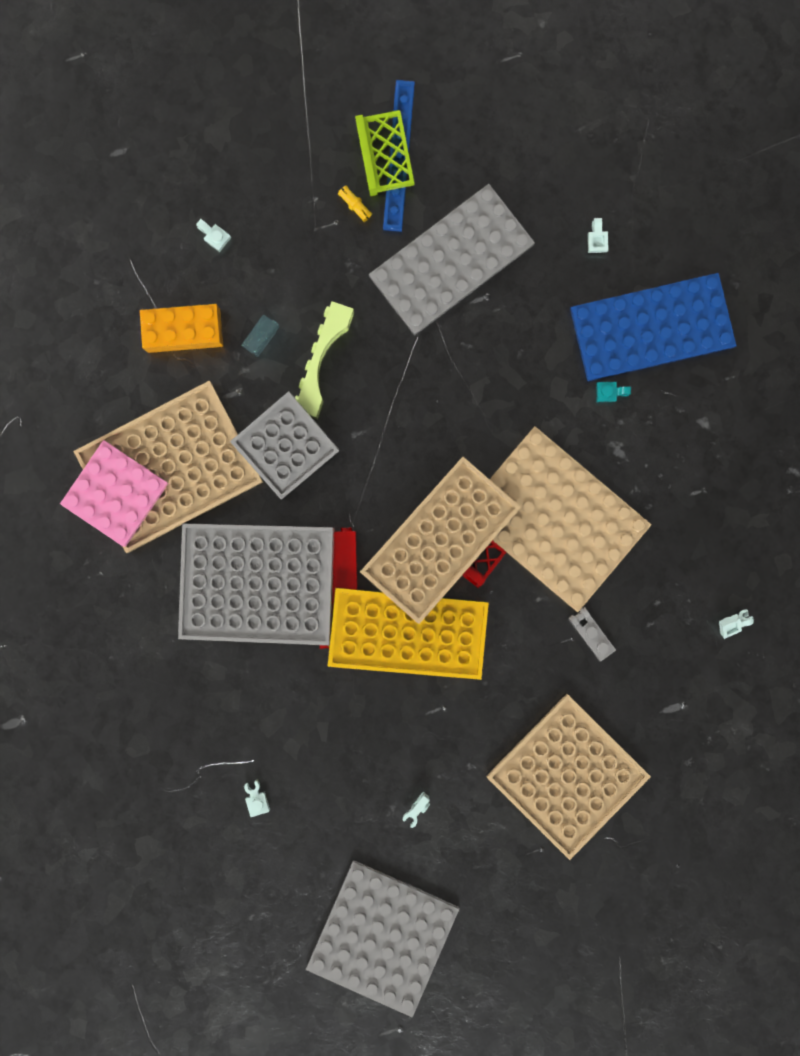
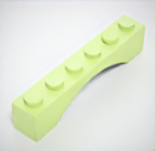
[295,302,354,420]

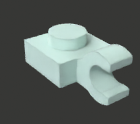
[587,218,608,253]
[196,219,231,252]
[719,610,754,639]
[403,792,430,828]

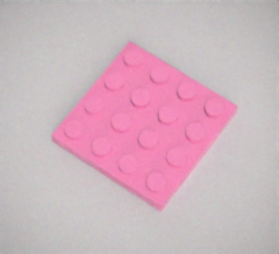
[60,440,169,547]

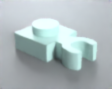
[244,780,270,817]

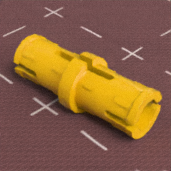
[338,185,372,222]

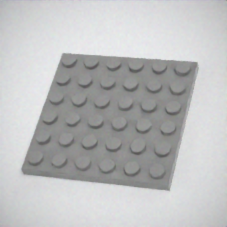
[306,860,459,1018]

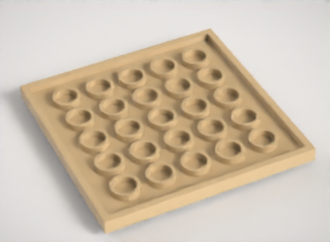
[486,694,651,860]

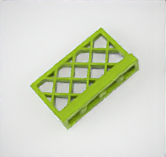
[355,110,414,196]

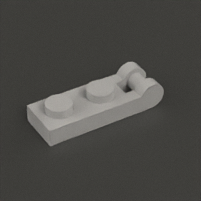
[568,607,616,661]

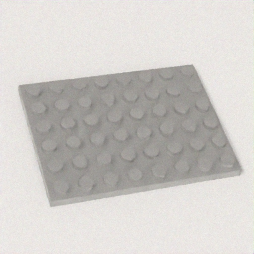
[178,524,334,645]

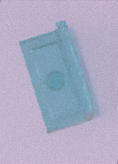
[241,315,279,357]

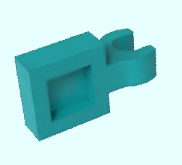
[596,382,631,402]

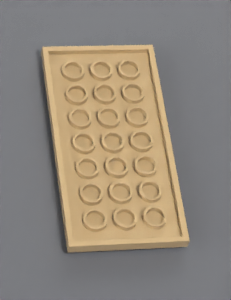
[360,457,521,624]

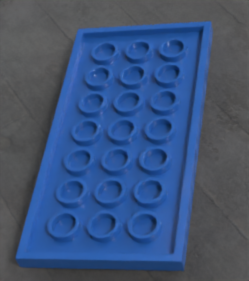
[570,273,736,382]

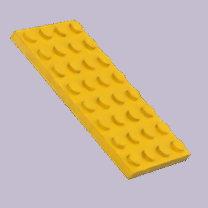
[327,588,489,680]

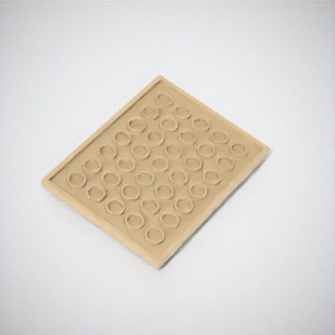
[73,380,263,553]
[489,426,651,612]

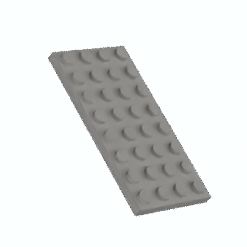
[369,184,535,336]

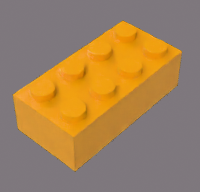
[140,304,223,353]

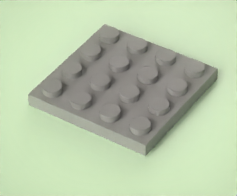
[230,391,339,499]

